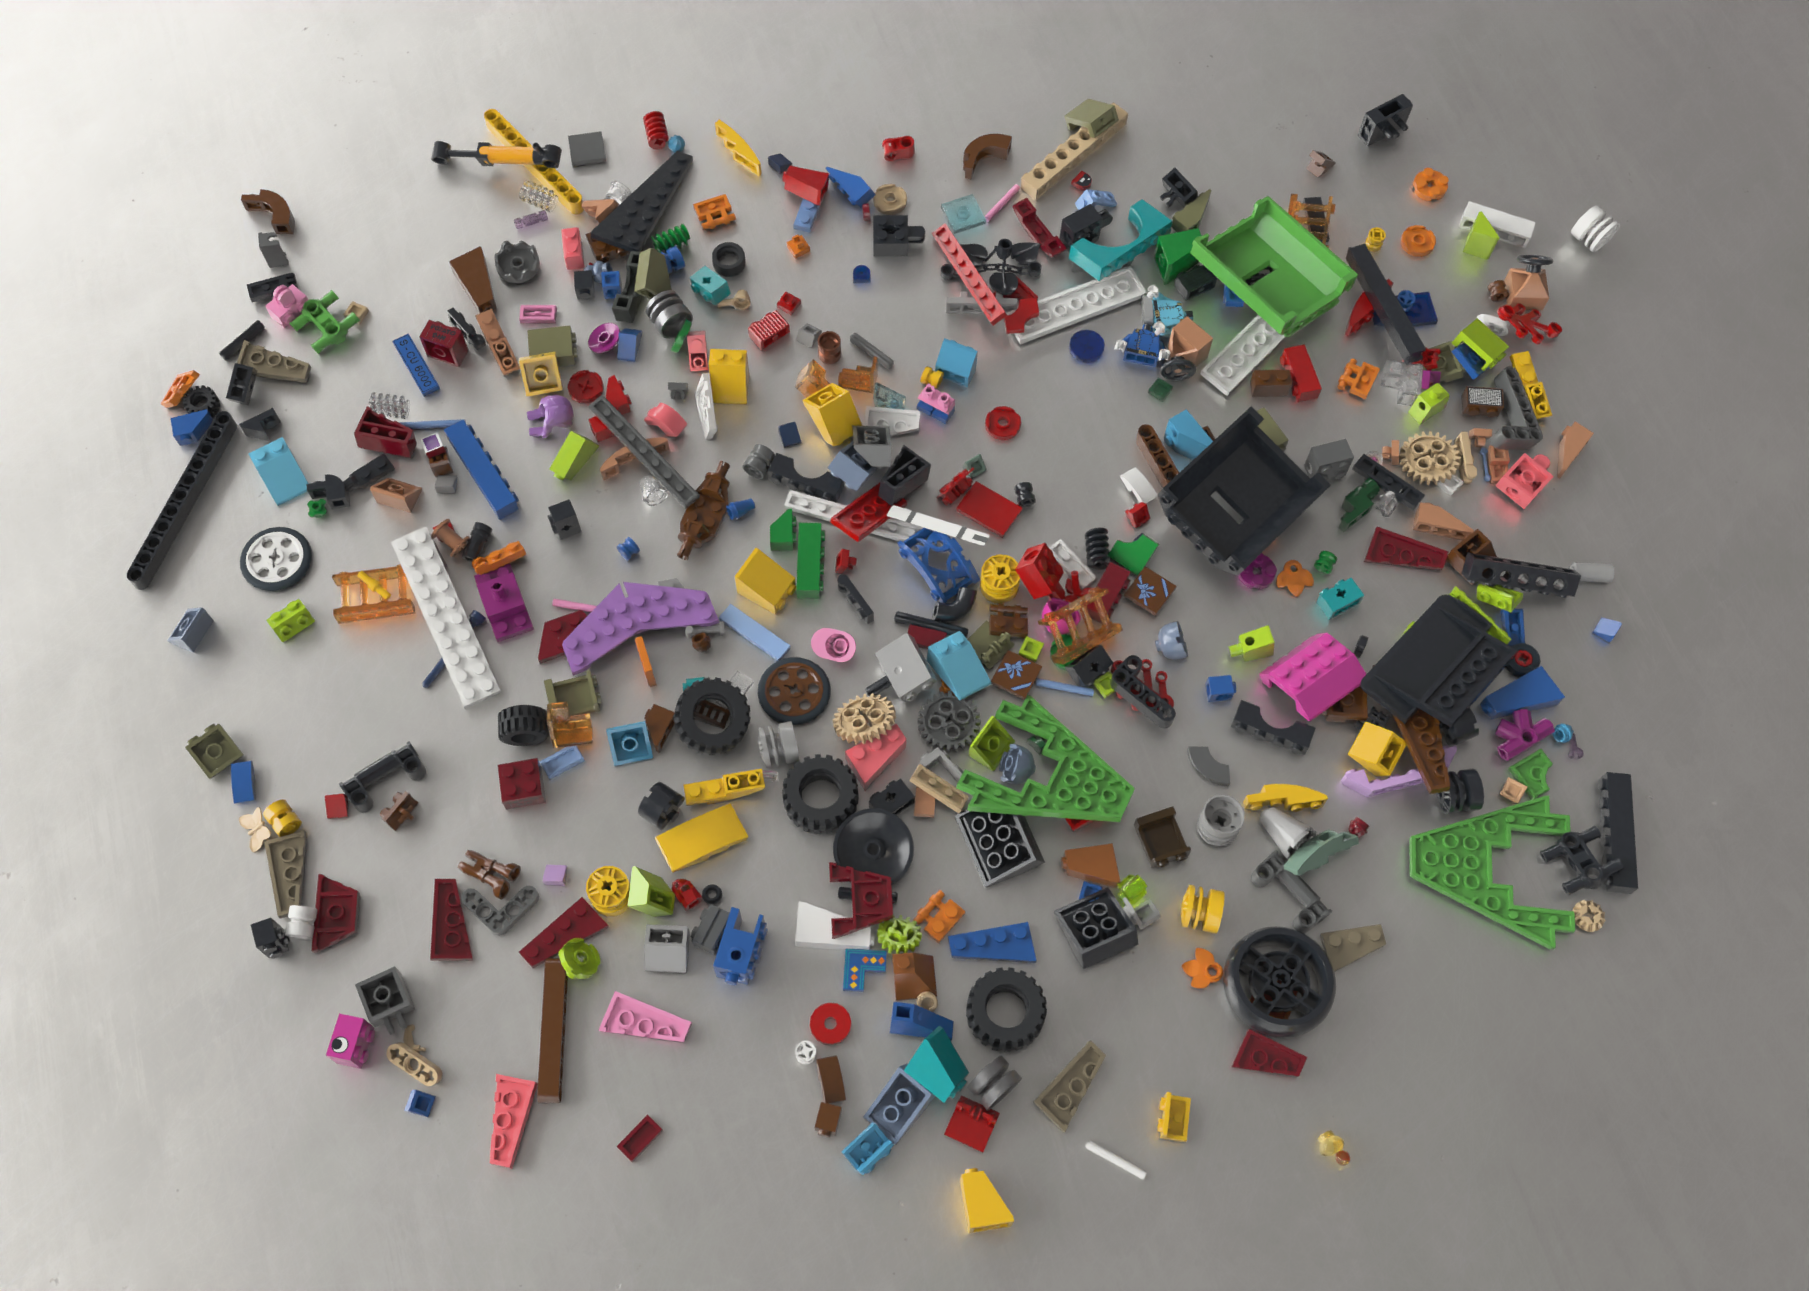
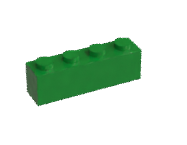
[796,523,825,599]

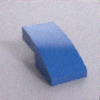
[231,761,256,804]

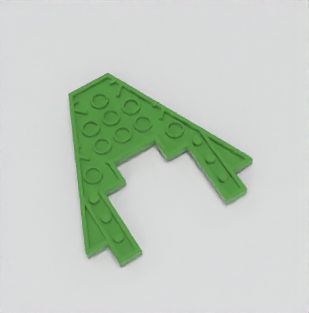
[956,695,1135,822]
[1409,795,1575,950]

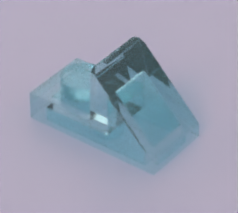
[873,382,906,410]

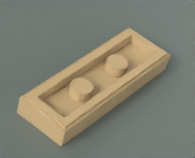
[909,764,969,813]

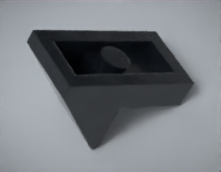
[239,408,281,441]

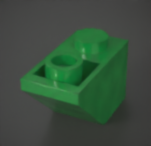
[770,509,797,551]

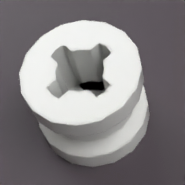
[795,1040,817,1065]

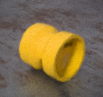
[1365,227,1386,252]
[920,366,944,389]

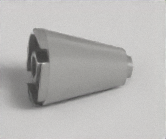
[1260,807,1316,859]

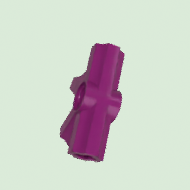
[1495,709,1555,761]

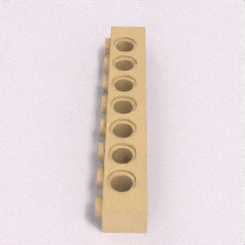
[1021,102,1128,201]

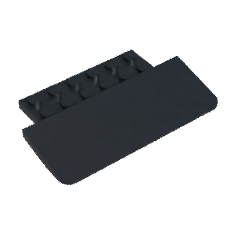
[1361,594,1518,728]

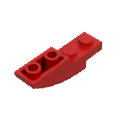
[1345,279,1394,336]

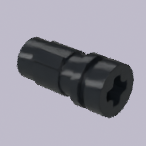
[462,522,492,562]

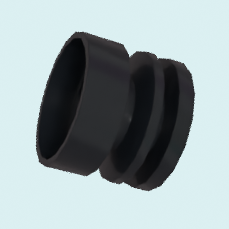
[1436,768,1484,814]

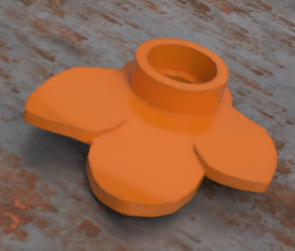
[1276,560,1314,597]
[1182,948,1223,989]

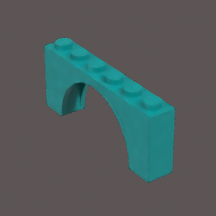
[1069,199,1172,281]

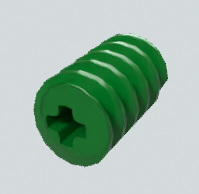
[651,224,690,253]

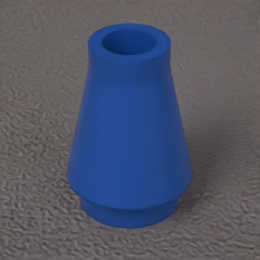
[726,498,755,520]

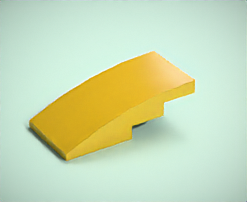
[655,803,749,873]

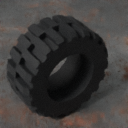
[674,677,751,755]
[782,754,859,834]
[966,967,1047,1052]

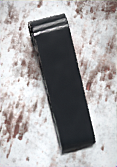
[1110,655,1176,728]

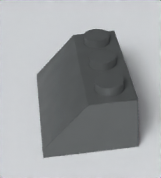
[853,425,892,469]

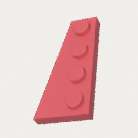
[490,1074,538,1169]

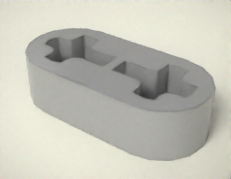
[1141,295,1153,326]

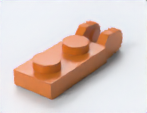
[472,541,526,575]

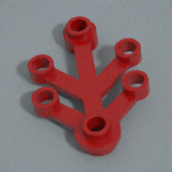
[1497,303,1562,344]
[1111,659,1174,711]

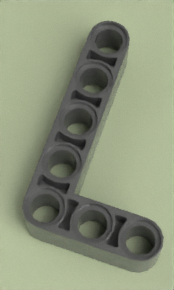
[1490,366,1543,450]

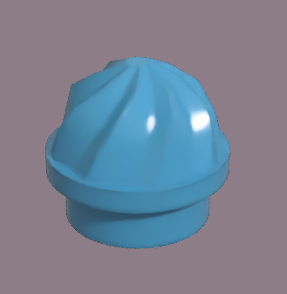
[668,135,685,153]
[1553,723,1574,743]

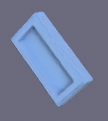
[540,743,585,780]

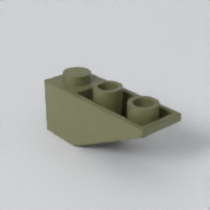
[1171,189,1212,232]

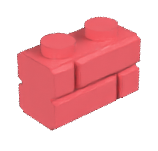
[561,227,585,270]

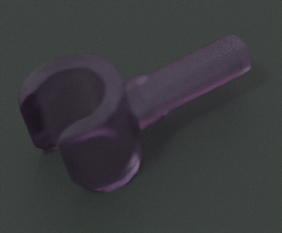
[1568,733,1584,759]

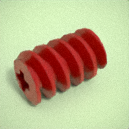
[643,111,669,150]

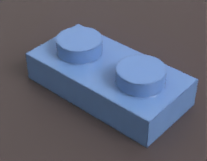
[793,198,820,233]

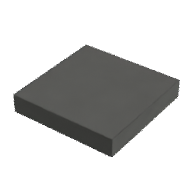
[568,131,606,166]

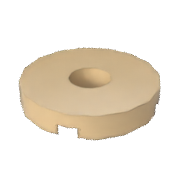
[873,184,907,215]

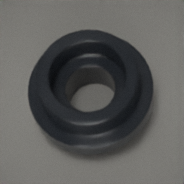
[702,884,722,905]

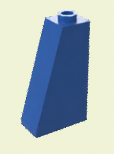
[1480,666,1565,720]

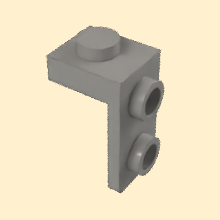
[920,747,963,782]
[1122,897,1162,930]

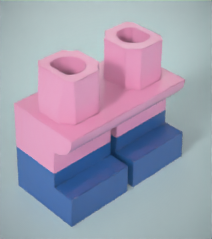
[916,384,955,424]

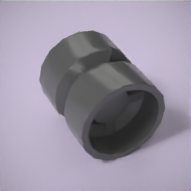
[743,444,775,479]

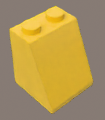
[709,349,750,405]
[802,383,863,446]
[735,548,796,614]
[960,1168,1014,1233]

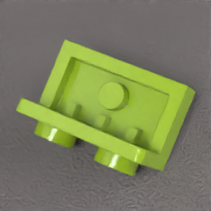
[1477,584,1523,612]
[266,599,315,642]

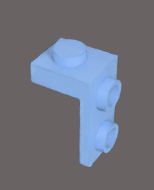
[1075,189,1117,210]

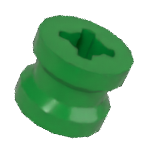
[1314,551,1338,574]

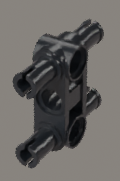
[1540,825,1624,896]

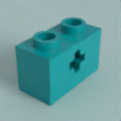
[689,266,731,306]
[1316,578,1364,620]

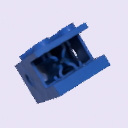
[713,907,768,985]

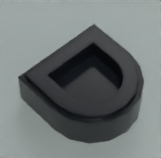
[1354,635,1369,658]

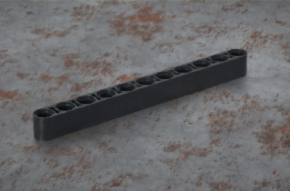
[127,411,237,590]

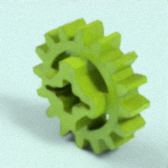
[877,915,922,954]

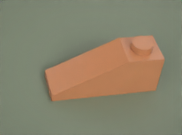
[1557,421,1594,479]
[1413,502,1474,541]

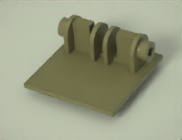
[967,620,1015,670]

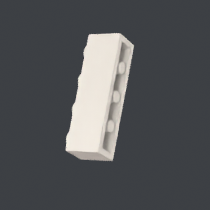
[1459,201,1536,248]

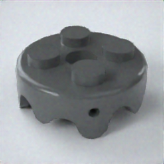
[494,241,540,283]

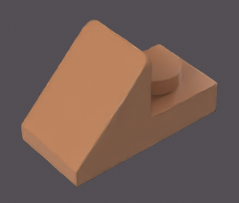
[582,199,619,224]

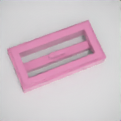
[519,305,557,323]

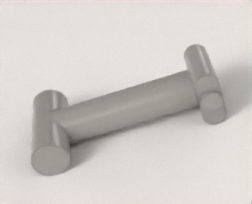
[685,621,725,638]

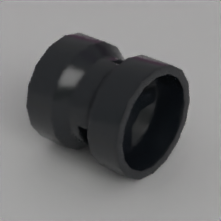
[1014,482,1036,507]

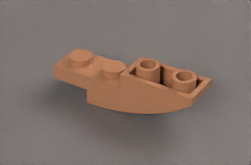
[475,309,520,376]

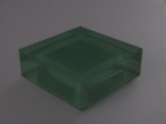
[1148,377,1173,402]

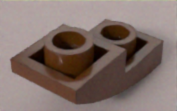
[816,1055,846,1104]

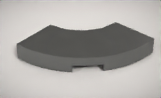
[1188,746,1230,786]

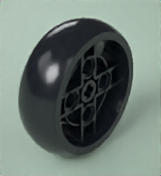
[1223,926,1336,1038]

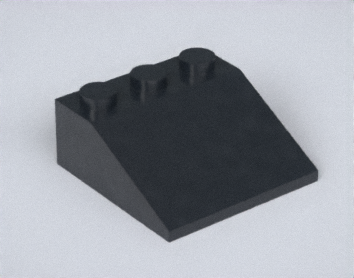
[1054,887,1138,969]

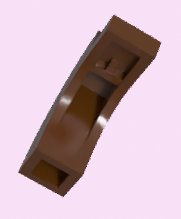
[963,134,1012,180]
[241,189,295,234]

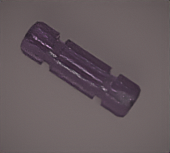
[514,210,548,229]

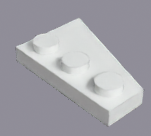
[864,406,921,437]

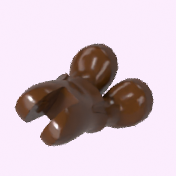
[457,850,521,900]

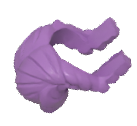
[527,395,574,438]

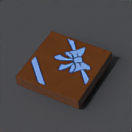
[1124,566,1177,616]
[991,650,1042,700]

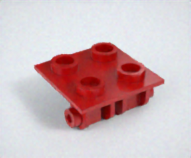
[936,467,975,506]
[944,1095,1000,1153]

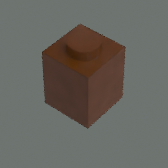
[814,1102,842,1138]

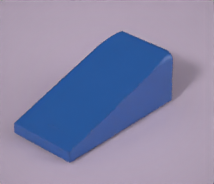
[1500,608,1525,646]

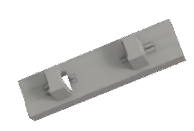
[946,291,1017,314]

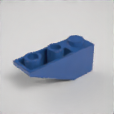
[825,167,876,208]
[890,1002,954,1041]

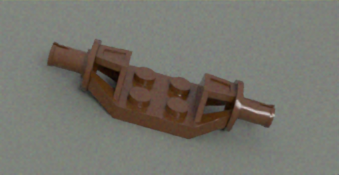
[677,461,730,560]

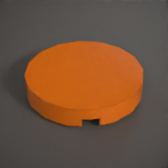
[1400,225,1436,257]

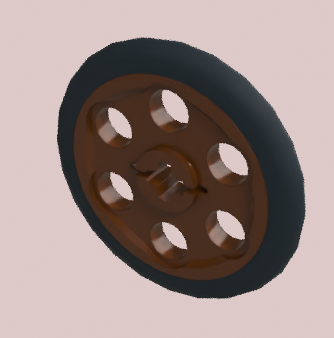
[757,657,831,725]

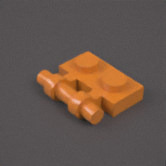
[693,194,736,230]
[1337,359,1380,399]
[913,890,966,943]

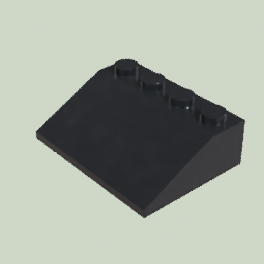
[955,809,1045,888]

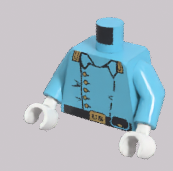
[1147,284,1193,339]

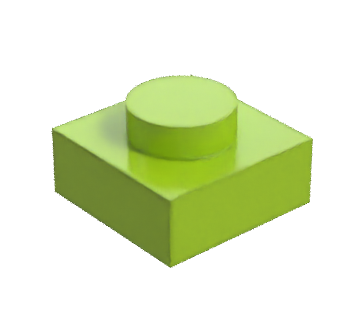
[1018,636,1044,662]
[1093,671,1115,698]

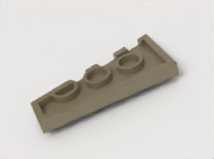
[1033,1040,1106,1133]

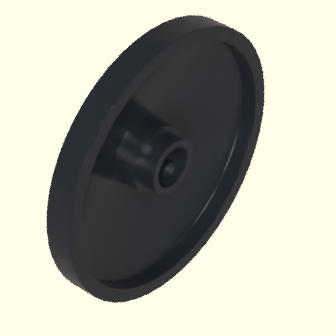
[833,808,914,885]

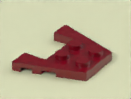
[829,862,893,939]

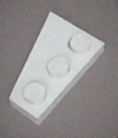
[694,373,718,440]

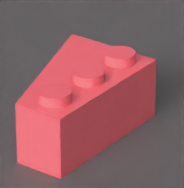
[845,723,906,791]

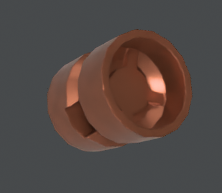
[818,331,841,364]

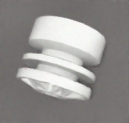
[1571,205,1620,252]

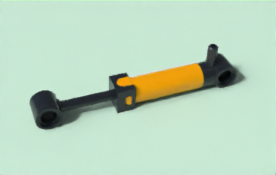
[431,141,562,168]

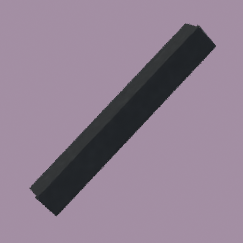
[1346,244,1426,366]

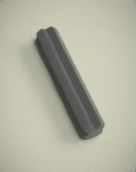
[850,333,894,369]

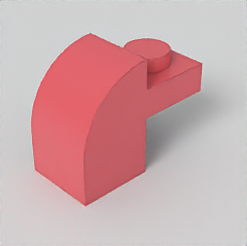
[644,403,687,437]

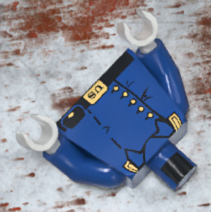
[1114,324,1170,367]

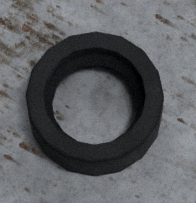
[712,242,745,277]

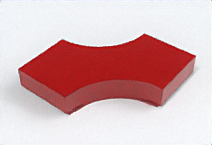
[1004,298,1039,334]

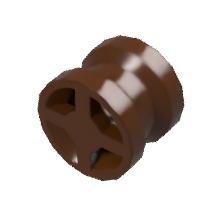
[1487,280,1509,302]

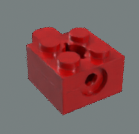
[1015,543,1065,601]

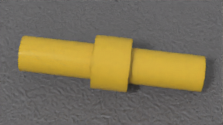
[357,570,391,600]

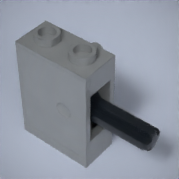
[866,633,938,702]

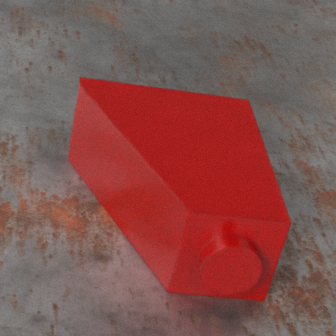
[782,166,829,206]

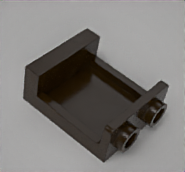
[1134,806,1191,868]

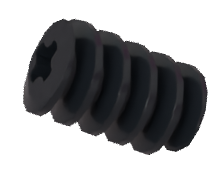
[1085,527,1110,570]

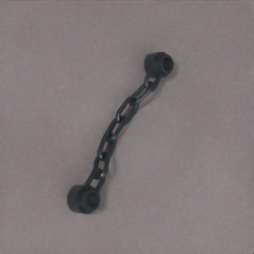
[941,261,1042,280]

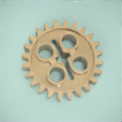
[1399,431,1461,486]
[833,693,896,745]

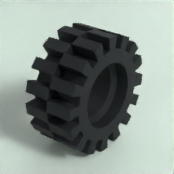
[183,385,220,417]

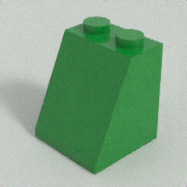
[1154,228,1203,285]

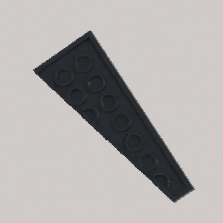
[591,151,693,252]

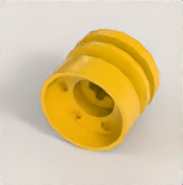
[980,554,1020,604]
[586,866,630,917]
[1180,884,1225,934]

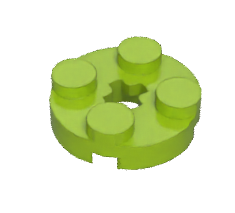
[558,938,600,979]

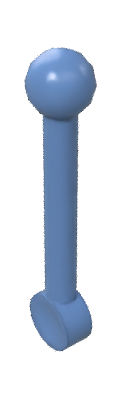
[1480,448,1491,482]

